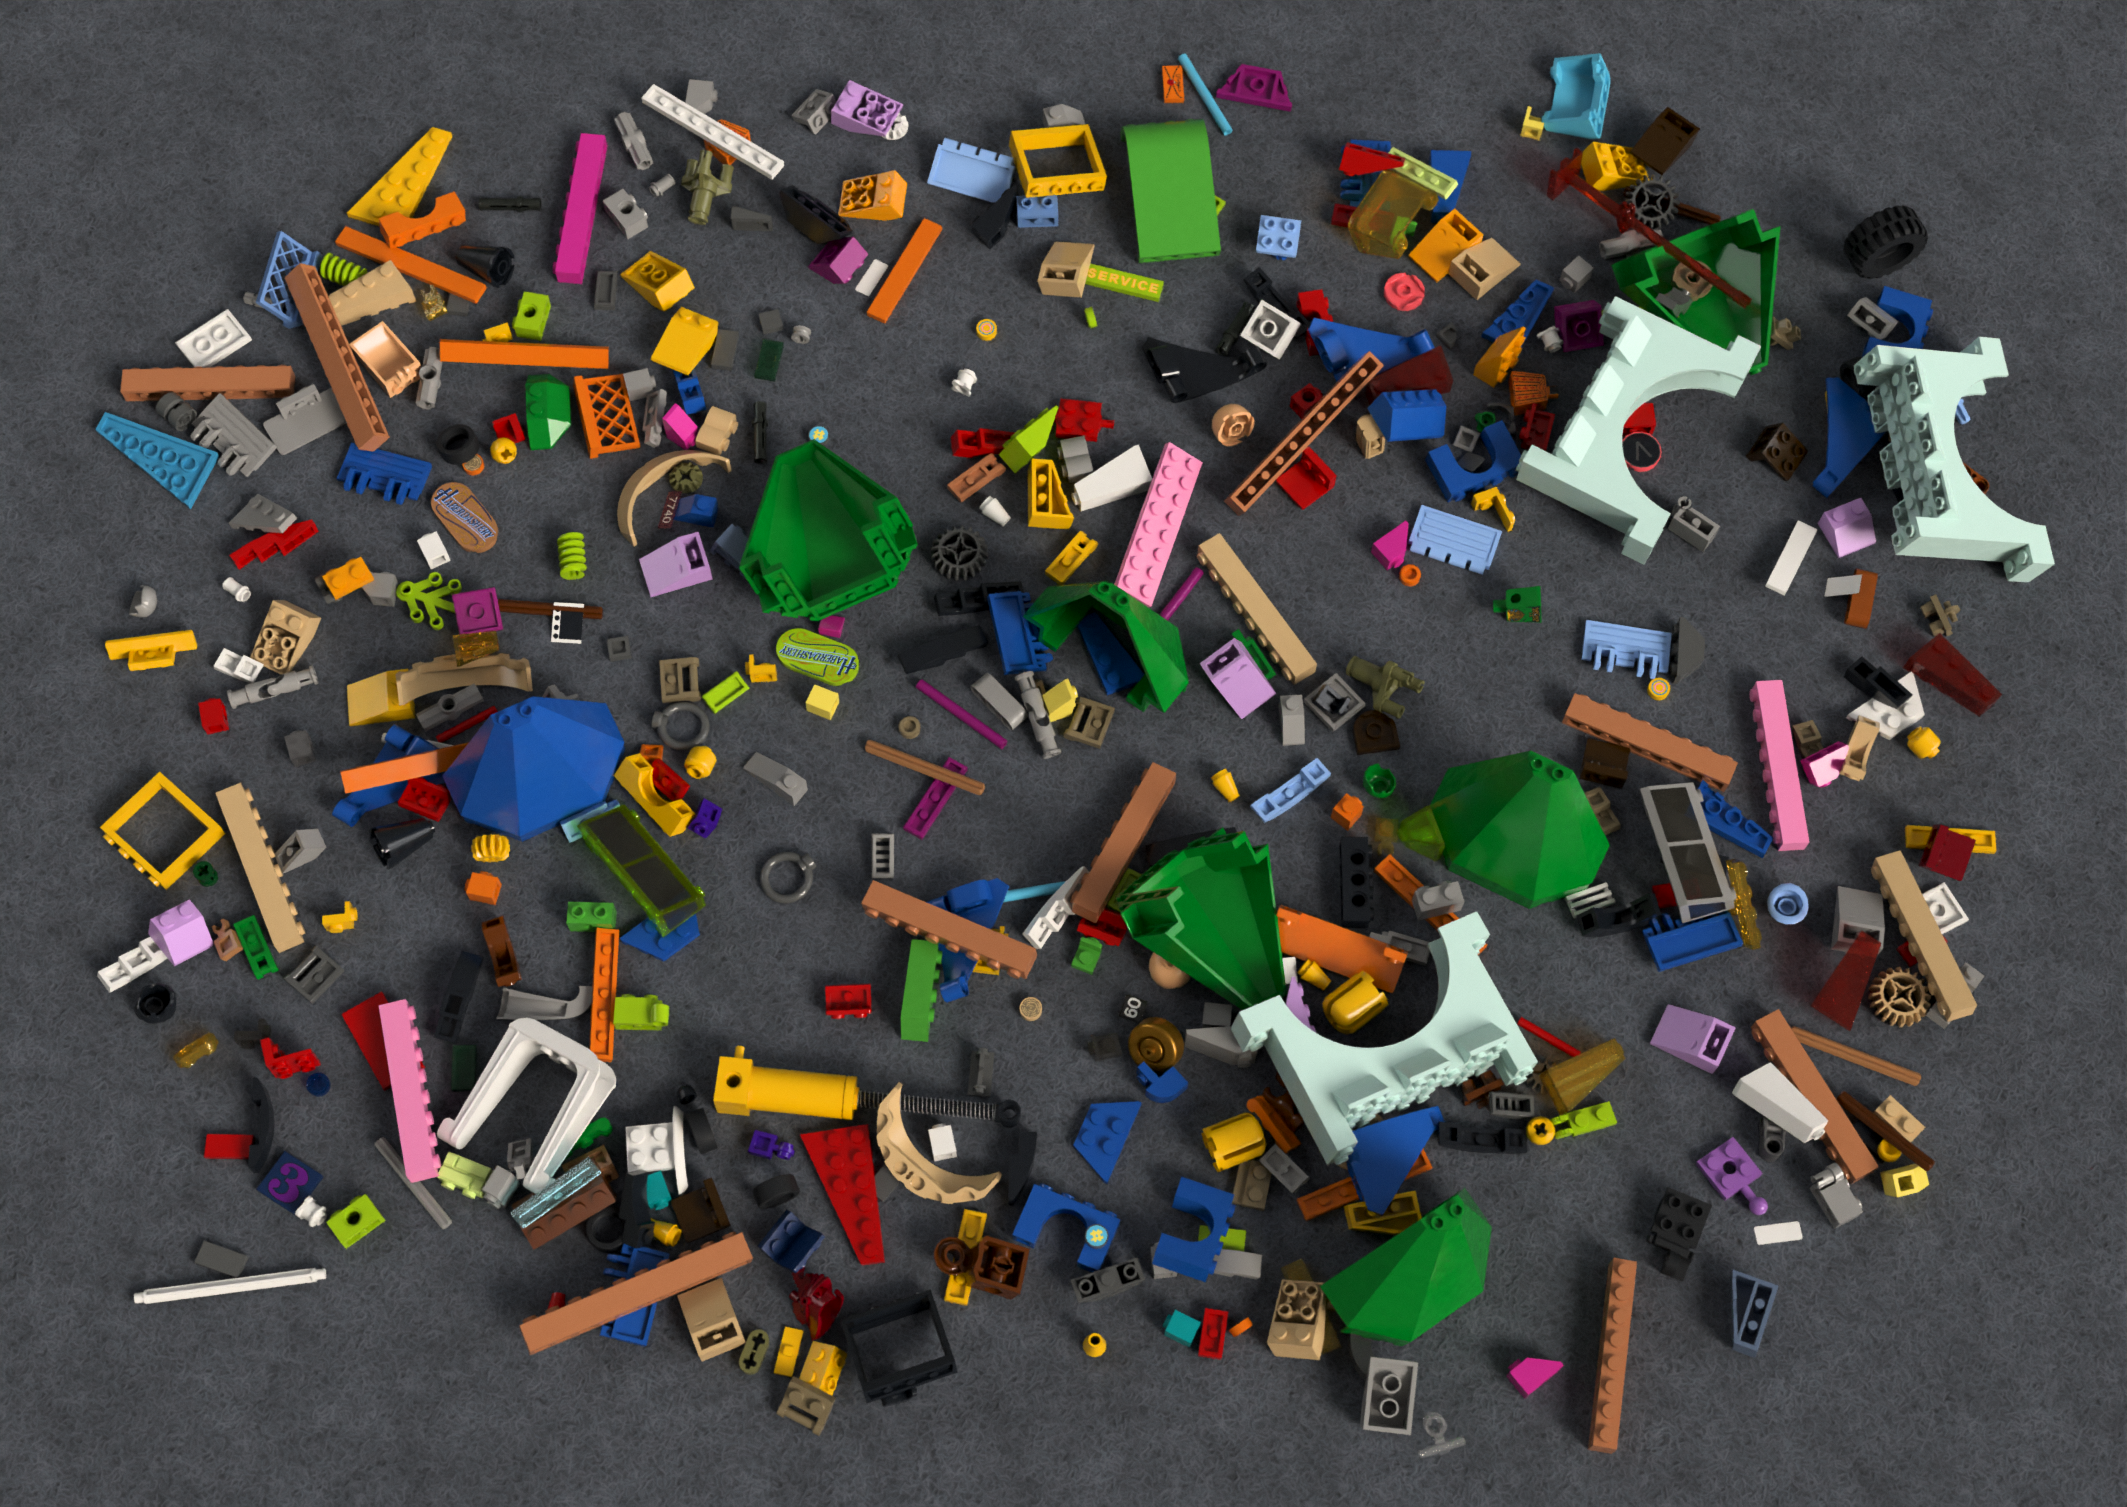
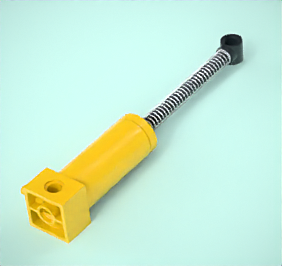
[713,1046,1021,1128]

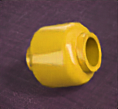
[1907,726,1941,759]
[684,746,716,779]

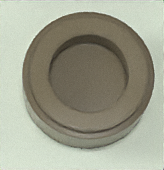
[899,716,921,739]

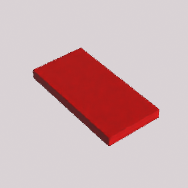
[341,991,425,1091]

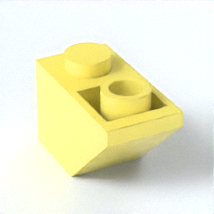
[1042,679,1078,722]
[1880,1163,1929,1197]

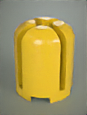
[1322,971,1389,1035]
[1201,1113,1266,1172]

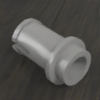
[649,174,676,198]

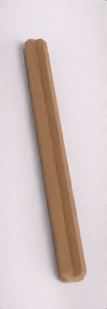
[865,740,985,795]
[1791,1026,1921,1086]

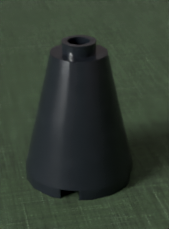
[455,246,515,288]
[369,818,435,870]

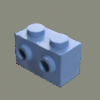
[1017,195,1058,228]

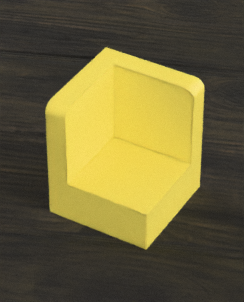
[1520,106,1544,140]
[806,685,840,720]

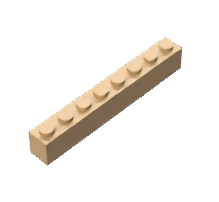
[1197,533,1317,685]
[215,783,306,953]
[1871,850,1977,1022]

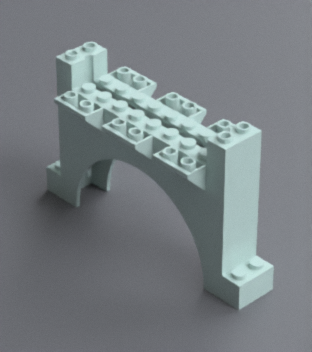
[1516,296,1761,565]
[1854,337,2055,582]
[1231,911,1538,1165]

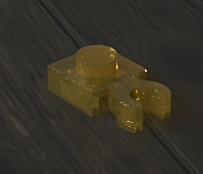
[420,285,448,321]
[1375,818,1398,856]

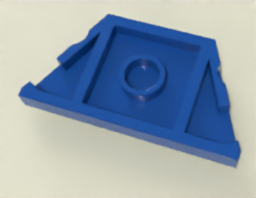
[619,887,700,962]
[1073,1101,1142,1184]

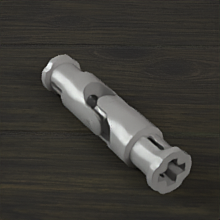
[227,665,319,709]
[1015,671,1061,759]

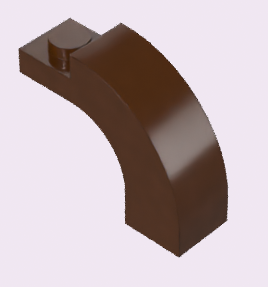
[482,916,522,987]

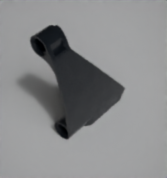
[1142,337,1267,403]

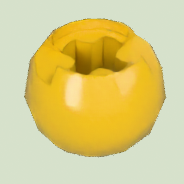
[490,437,517,464]
[1526,1116,1555,1145]

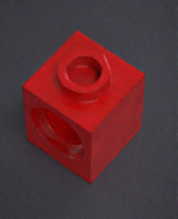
[1289,383,1323,419]
[198,698,229,735]

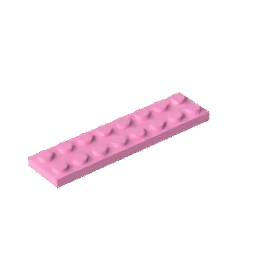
[1114,442,1203,608]

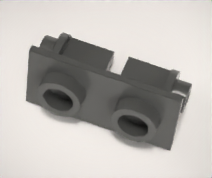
[968,1048,994,1097]

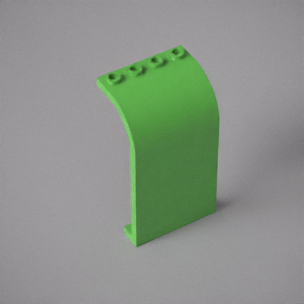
[1120,119,1221,263]

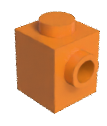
[1331,793,1364,831]
[465,871,502,905]

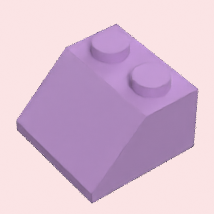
[1818,498,1876,558]
[148,899,214,966]

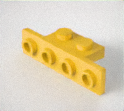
[105,630,197,671]

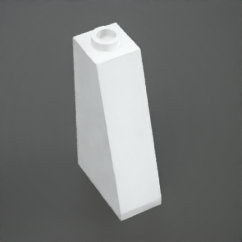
[1071,445,1152,511]
[1732,1062,1828,1143]

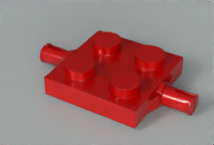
[1054,398,1114,442]

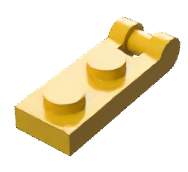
[1045,531,1098,585]

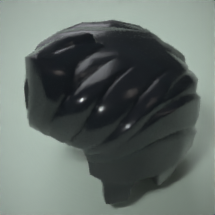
[134,983,177,1024]

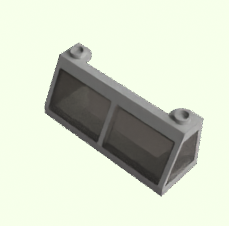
[1640,782,1737,923]

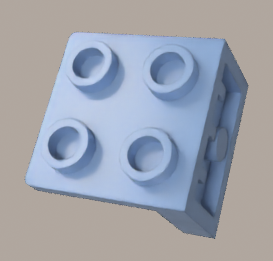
[1256,215,1301,258]

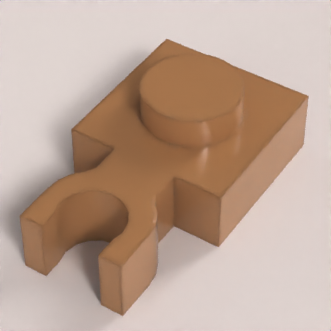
[212,919,243,961]

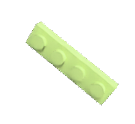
[1388,147,1458,200]

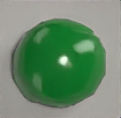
[1363,764,1396,799]

